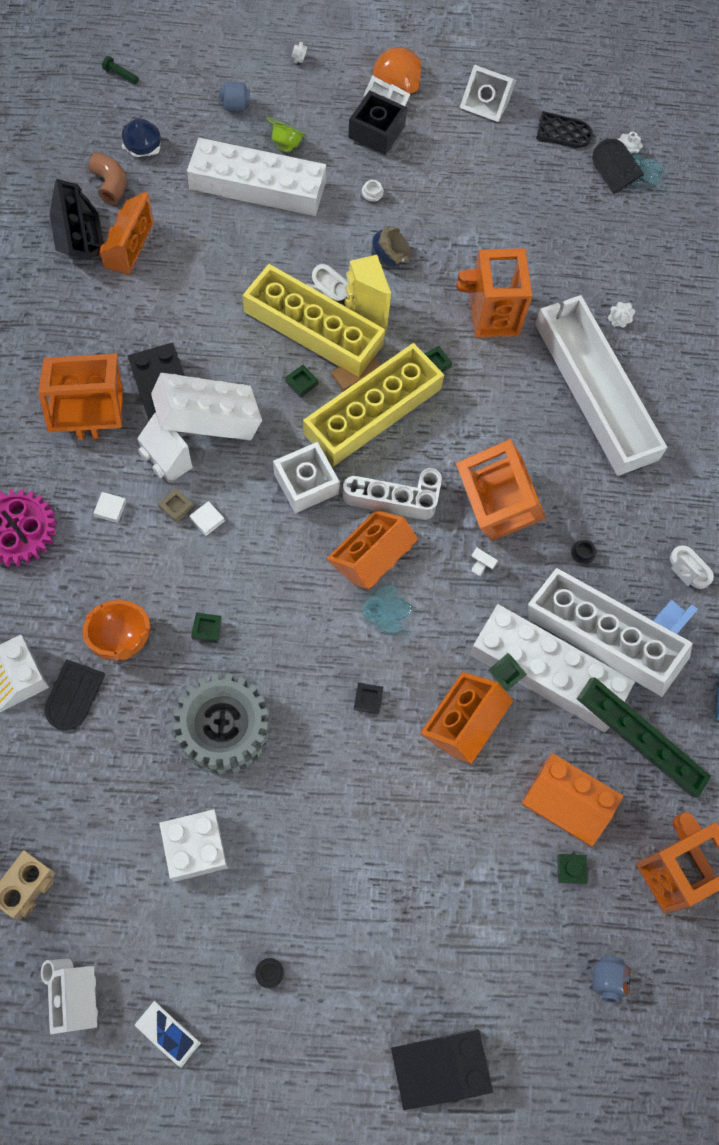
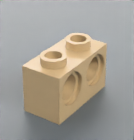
[0,850,56,921]

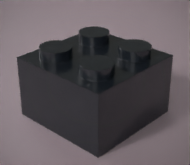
[348,90,407,155]

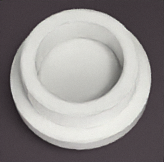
[291,41,307,64]
[362,180,384,202]

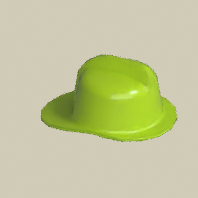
[266,117,307,152]

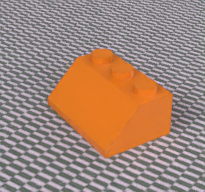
[99,192,154,275]
[326,510,418,590]
[420,672,513,764]
[521,753,623,847]

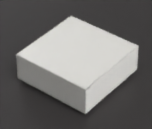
[93,492,126,523]
[189,501,225,536]

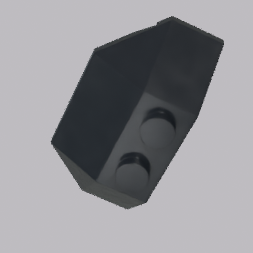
[50,179,104,260]

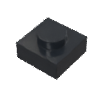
[353,682,383,714]

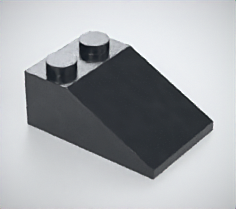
[127,342,185,421]
[391,1029,493,1110]

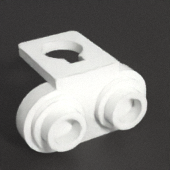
[306,264,348,301]
[670,545,714,589]

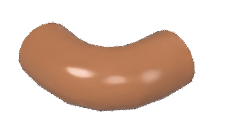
[89,151,127,206]

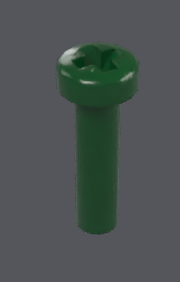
[102,56,139,85]

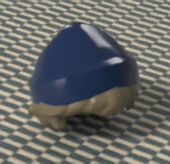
[371,226,410,267]

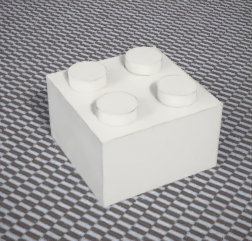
[273,442,340,514]
[159,809,228,882]

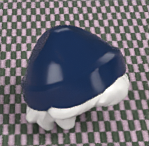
[122,118,161,157]

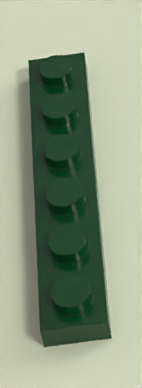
[577,677,711,798]

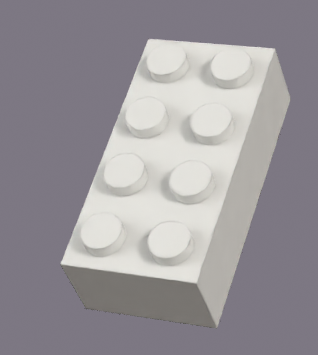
[151,373,262,440]

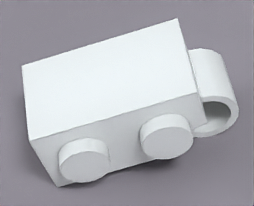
[41,958,98,1035]

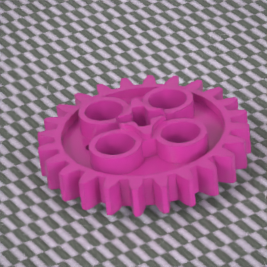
[0,488,57,567]

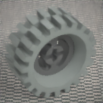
[173,673,269,774]

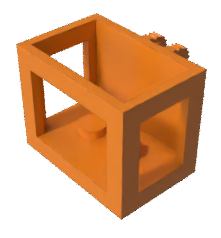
[456,248,532,337]
[38,353,124,440]
[456,439,547,541]
[635,812,719,914]

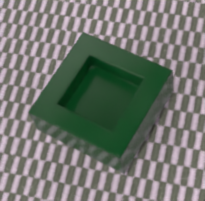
[424,346,452,372]
[285,364,318,398]
[191,612,222,643]
[488,653,527,691]
[557,854,588,884]

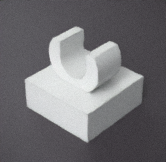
[471,547,499,577]

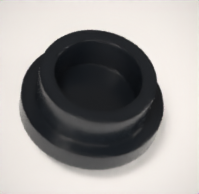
[571,540,596,564]
[255,958,284,988]

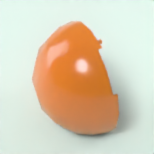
[372,47,421,94]
[82,599,150,661]

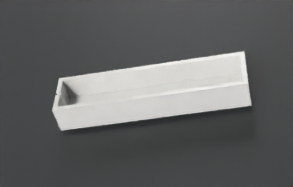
[535,295,668,476]

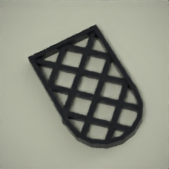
[536,111,593,148]

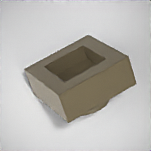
[158,488,194,523]

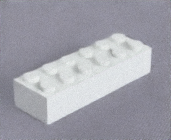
[187,138,326,216]
[528,568,693,697]
[469,604,635,732]

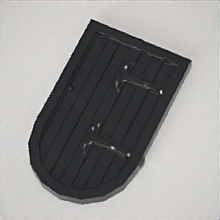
[592,139,644,194]
[44,659,106,731]

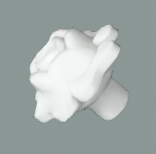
[618,132,643,154]
[608,302,635,328]

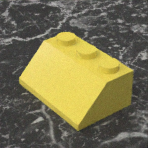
[345,255,391,334]

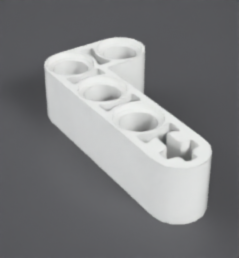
[343,468,442,520]

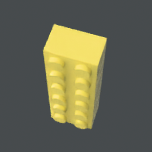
[242,264,385,377]
[303,343,444,467]

